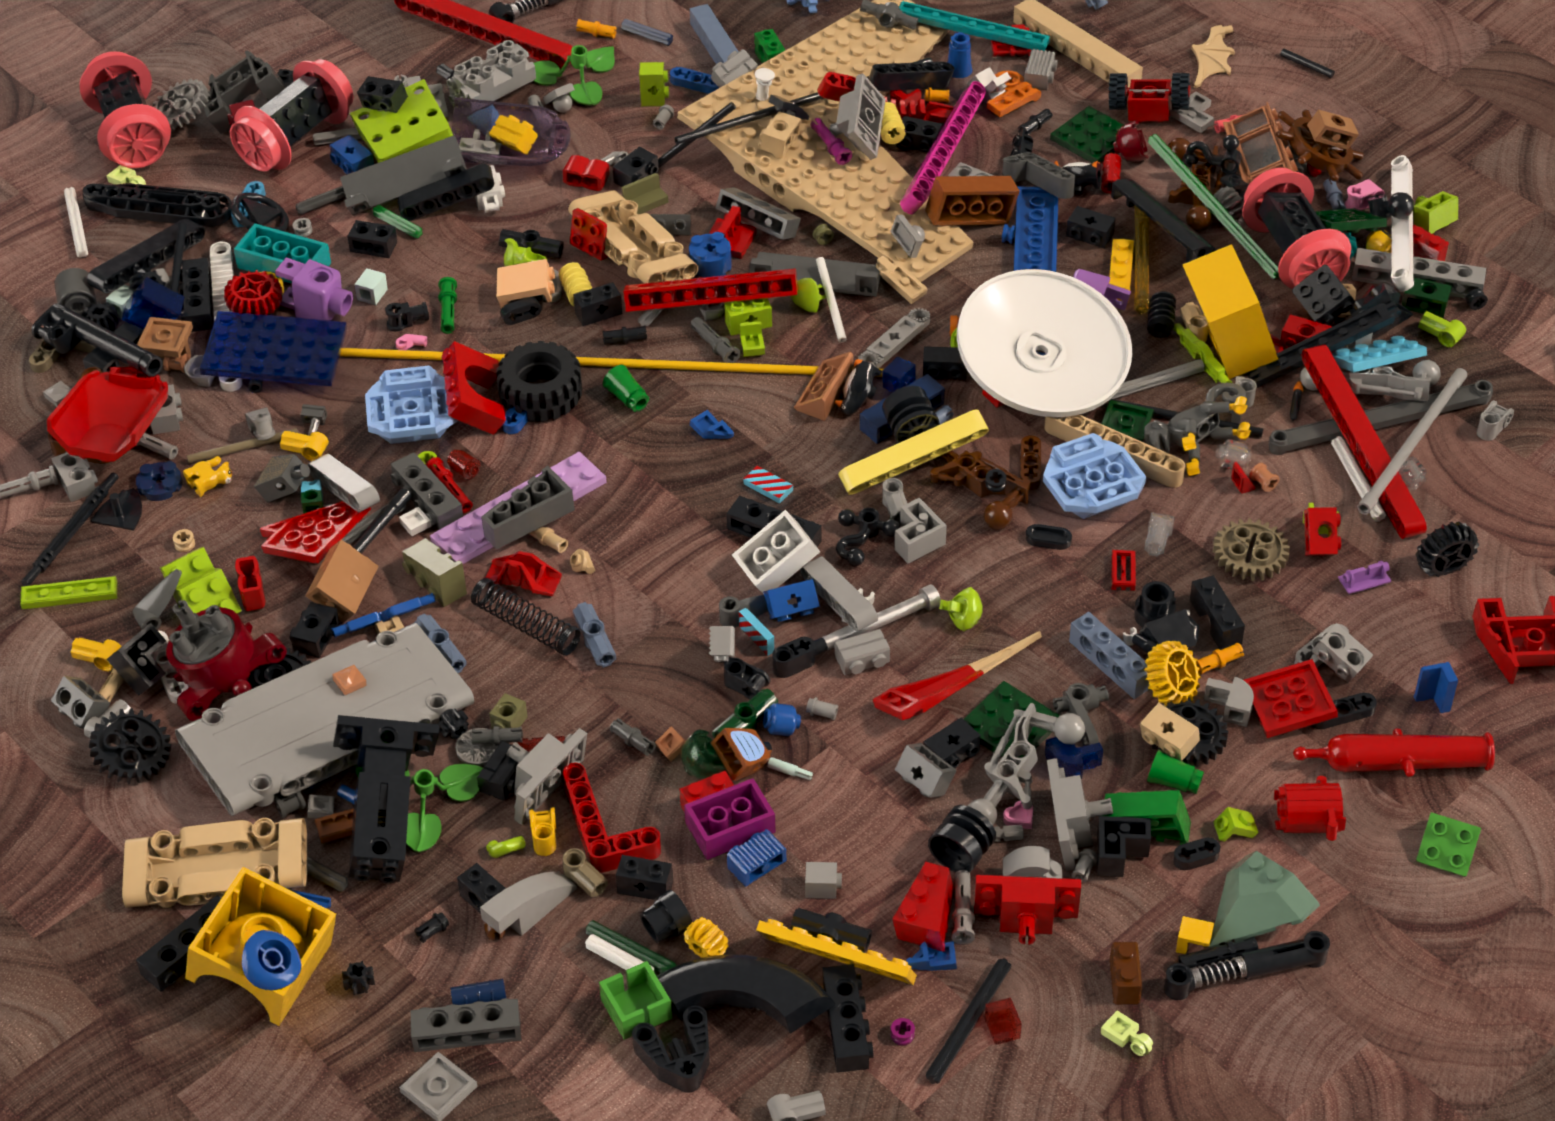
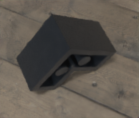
[107,623,166,696]
[1097,816,1151,877]

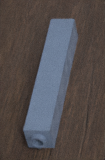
[690,4,739,64]

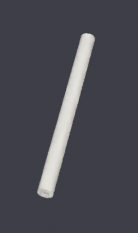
[816,257,847,343]

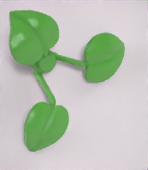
[534,45,615,106]
[405,764,483,852]

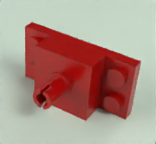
[974,875,1081,945]

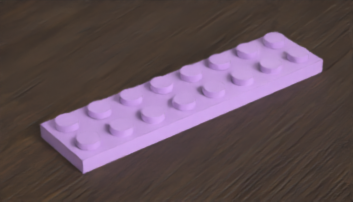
[430,452,607,564]

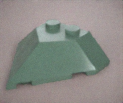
[1209,851,1320,948]

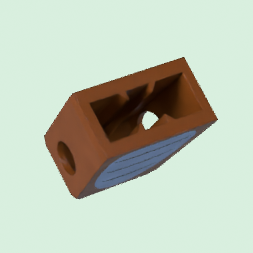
[711,728,772,781]

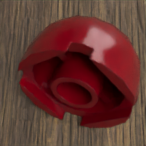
[1113,120,1149,162]

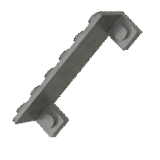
[340,136,467,215]
[750,252,881,297]

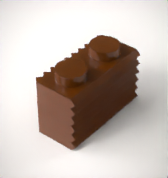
[1109,942,1142,1005]

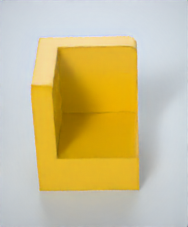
[1176,916,1214,954]

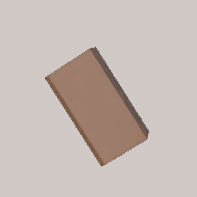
[794,352,853,421]

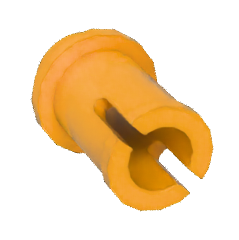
[924,87,949,103]

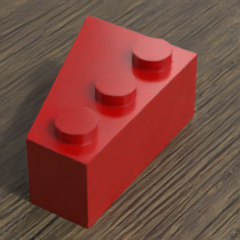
[892,862,953,952]

